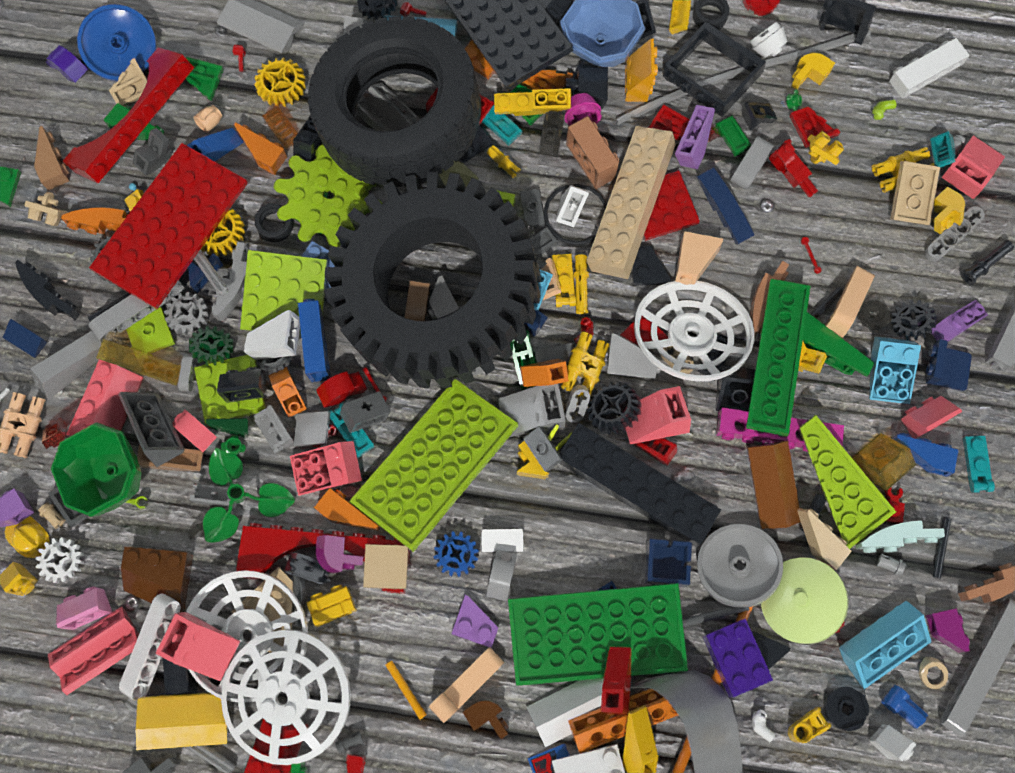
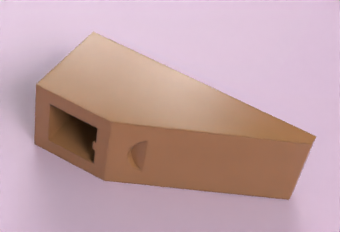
[34,126,69,191]

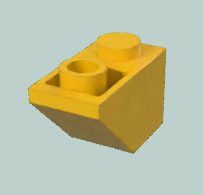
[0,562,38,596]

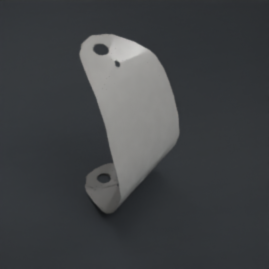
[630,670,743,773]

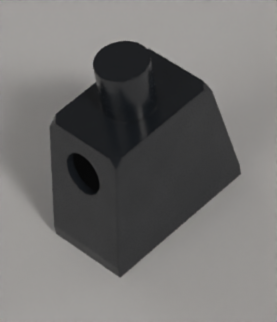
[564,67,608,109]

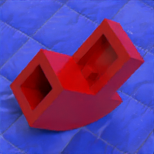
[316,371,367,408]

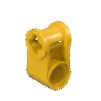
[788,706,832,743]

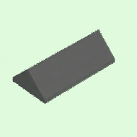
[119,392,185,467]

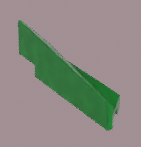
[803,312,874,377]

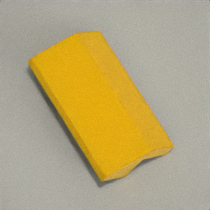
[136,693,228,750]

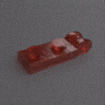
[42,417,68,449]

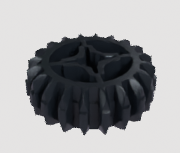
[587,381,642,435]

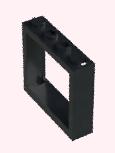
[663,22,766,117]

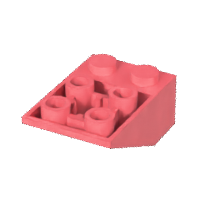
[941,135,1005,199]
[624,386,691,445]
[290,441,362,496]
[156,612,241,681]

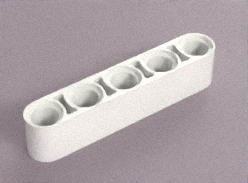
[119,594,181,702]

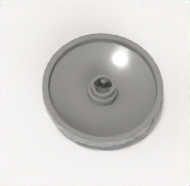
[697,524,783,608]

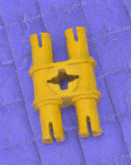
[872,147,935,193]
[561,332,609,398]

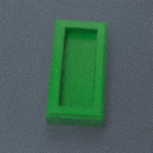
[715,116,752,156]

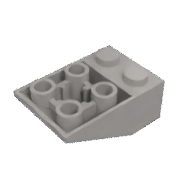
[498,384,566,437]

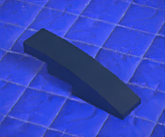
[697,167,755,244]

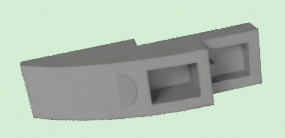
[212,242,249,321]

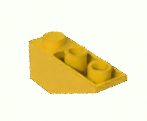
[622,705,658,773]

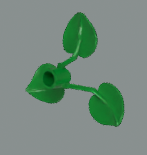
[203,448,295,543]

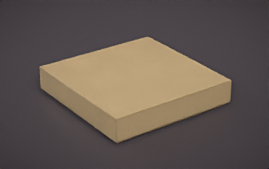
[363,545,408,589]

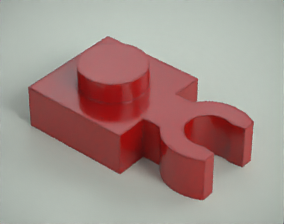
[885,486,905,524]

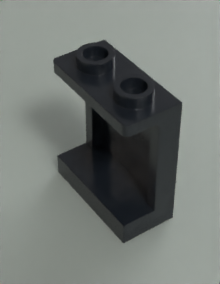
[819,0,877,45]

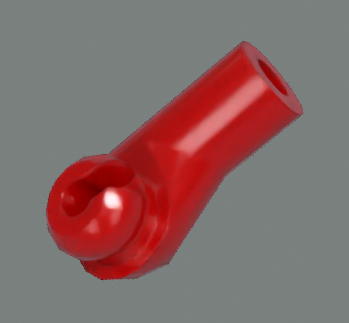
[574,317,594,345]

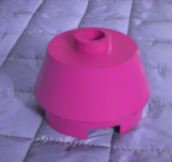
[564,93,601,126]

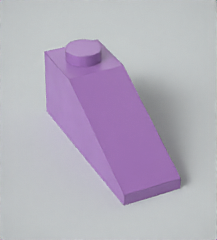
[675,105,715,169]

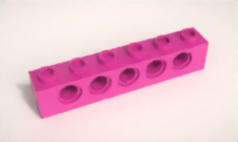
[716,408,844,452]

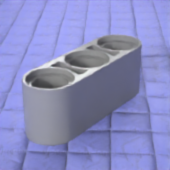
[730,136,775,190]

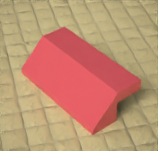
[48,606,139,695]

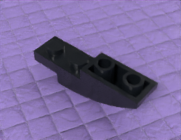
[15,260,80,320]

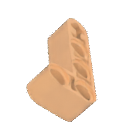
[825,266,875,338]
[429,647,505,723]

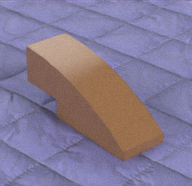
[405,281,431,321]
[137,444,203,472]

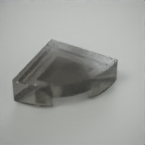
[187,523,204,540]

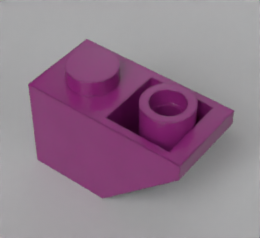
[925,608,970,652]

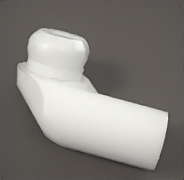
[752,710,776,743]

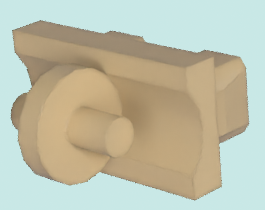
[24,192,67,226]

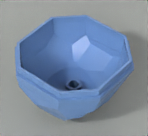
[560,0,645,67]

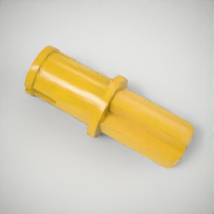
[487,145,521,178]

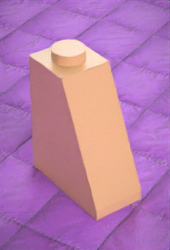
[675,231,723,285]

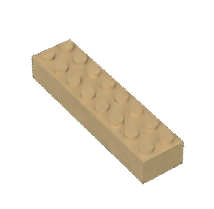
[587,126,676,279]

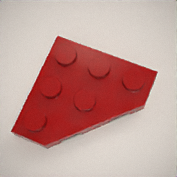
[643,171,700,241]

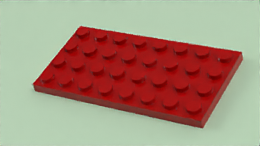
[89,143,248,310]

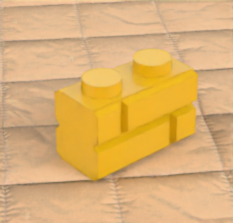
[306,584,357,627]

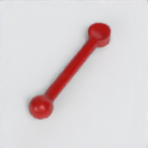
[801,237,821,274]
[363,367,387,402]

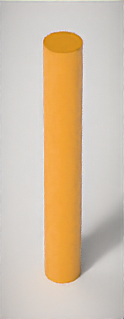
[385,661,427,720]

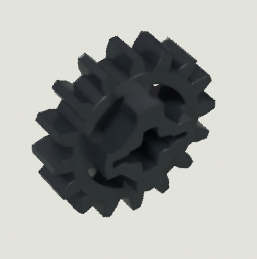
[357,0,398,20]
[891,300,937,341]

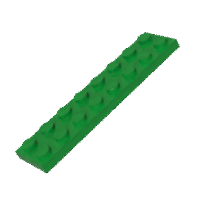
[746,279,811,436]

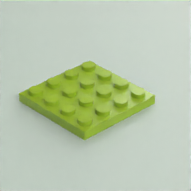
[240,250,328,337]

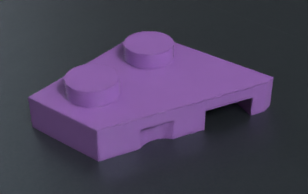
[452,595,498,648]

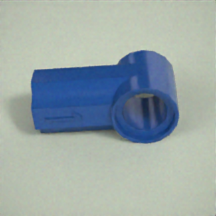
[881,685,928,729]

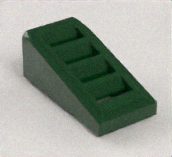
[206,418,248,438]

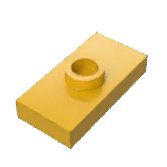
[669,0,691,34]

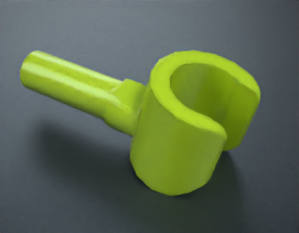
[125,496,148,510]

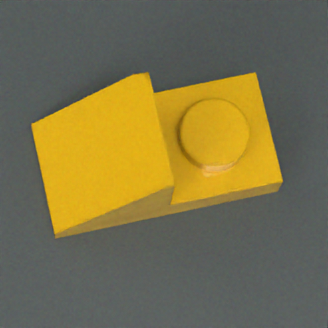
[517,441,549,479]

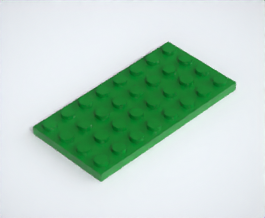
[508,583,688,686]

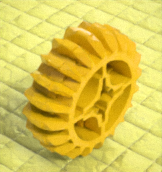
[255,57,306,108]
[201,209,245,257]

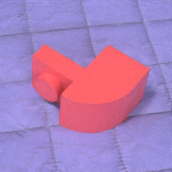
[172,410,217,452]

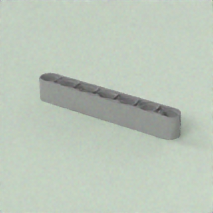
[940,598,1015,736]

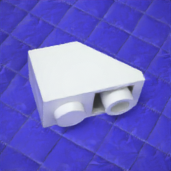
[868,724,916,761]

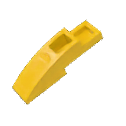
[494,89,571,116]

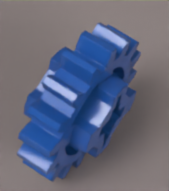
[434,531,479,577]

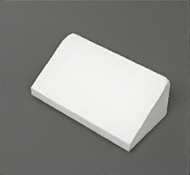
[482,529,523,552]

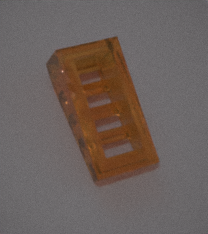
[262,106,298,150]

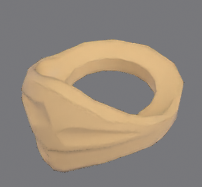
[919,657,948,689]

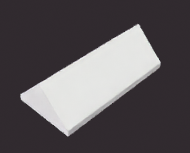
[527,678,604,747]

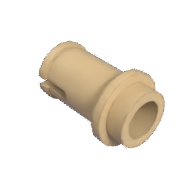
[38,502,66,529]

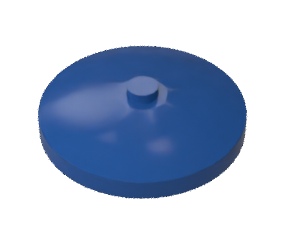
[77,4,156,82]

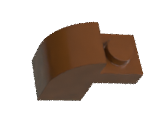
[462,701,509,739]

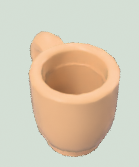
[193,105,222,133]

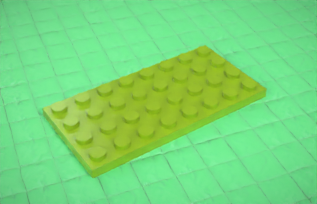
[350,379,518,552]

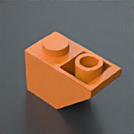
[520,359,569,387]
[268,367,307,418]

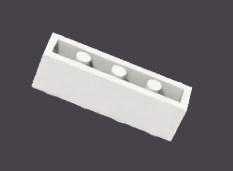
[889,38,969,99]

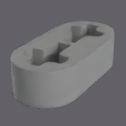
[178,354,197,392]
[565,385,590,423]

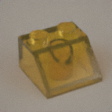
[851,433,916,491]

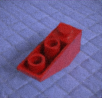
[601,647,632,715]

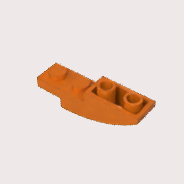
[61,208,128,235]

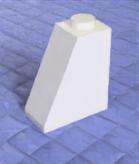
[244,310,300,360]

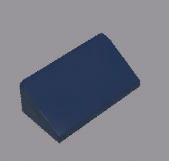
[3,319,47,358]

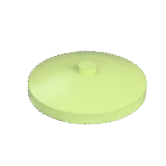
[761,557,848,644]

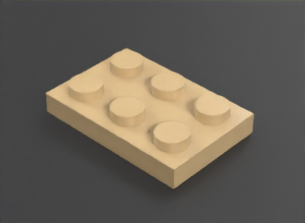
[890,161,940,225]

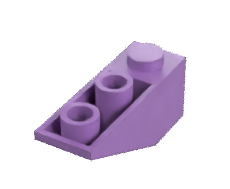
[931,300,988,342]
[0,489,35,527]

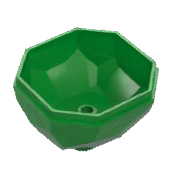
[51,422,141,517]

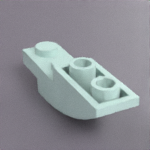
[856,521,945,553]

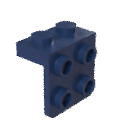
[926,339,972,391]

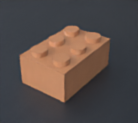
[566,116,619,189]

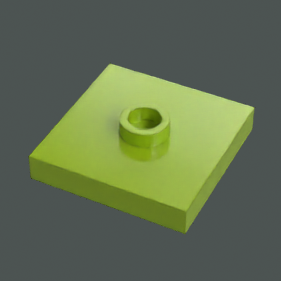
[126,307,175,358]

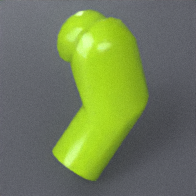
[872,99,896,120]

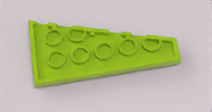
[799,415,896,549]

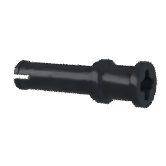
[961,240,1014,285]

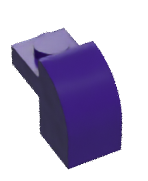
[46,45,88,83]

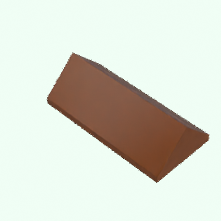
[747,440,801,529]

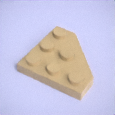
[232,567,293,653]

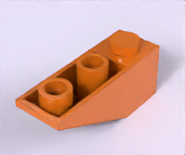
[234,122,287,175]
[314,488,380,531]

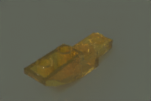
[96,338,181,386]

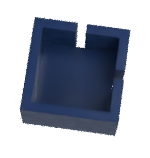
[645,539,692,587]

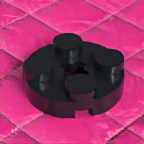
[824,687,869,731]

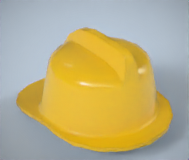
[5,516,50,558]

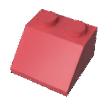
[901,396,962,439]

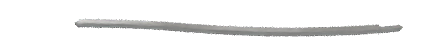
[616,30,871,125]

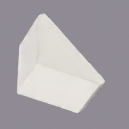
[556,185,589,227]

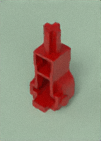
[769,139,818,198]

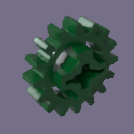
[189,326,233,366]

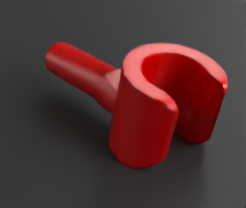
[400,2,427,17]
[233,44,246,72]

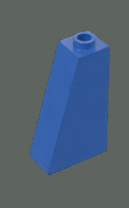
[298,299,331,383]

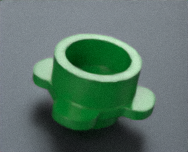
[787,89,802,111]
[221,435,246,459]

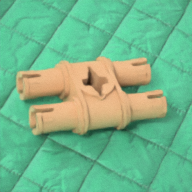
[0,392,46,458]

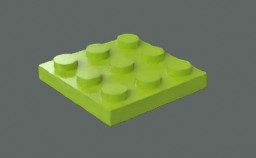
[194,355,266,424]

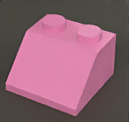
[56,586,112,630]

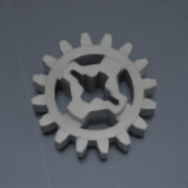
[164,292,209,336]

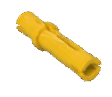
[573,254,589,314]

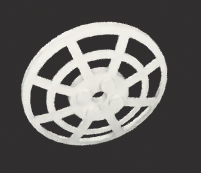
[634,281,754,381]
[186,571,308,702]
[221,630,351,765]

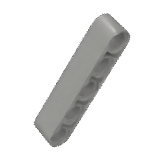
[89,280,184,343]

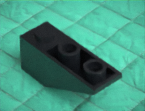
[293,115,322,162]

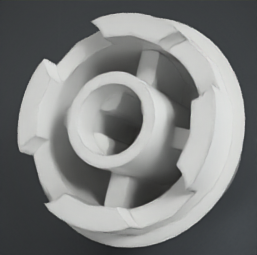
[750,21,787,58]

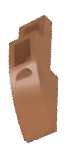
[750,261,789,337]
[958,563,1015,603]

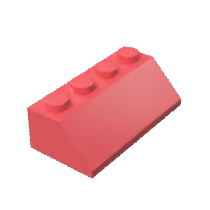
[66,359,144,436]

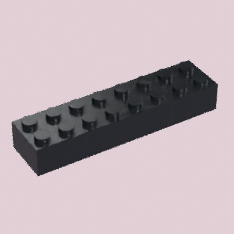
[559,423,722,548]

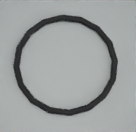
[543,183,607,245]

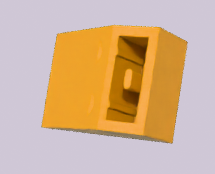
[625,39,658,102]

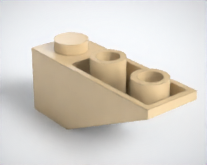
[797,508,851,571]

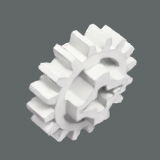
[36,537,84,584]

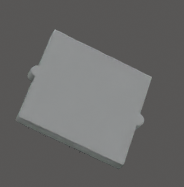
[294,411,330,447]

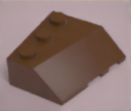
[121,546,193,613]

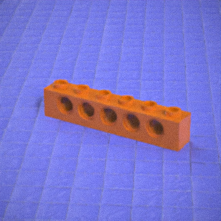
[568,689,678,754]

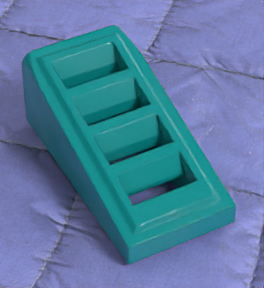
[930,131,956,168]

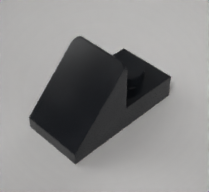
[742,102,777,131]

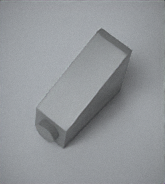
[606,332,660,379]

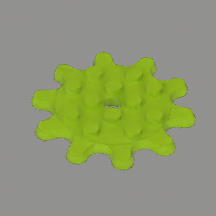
[273,145,383,247]

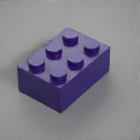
[702,619,773,698]

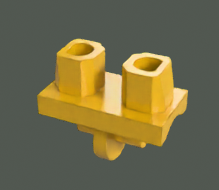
[807,131,844,165]

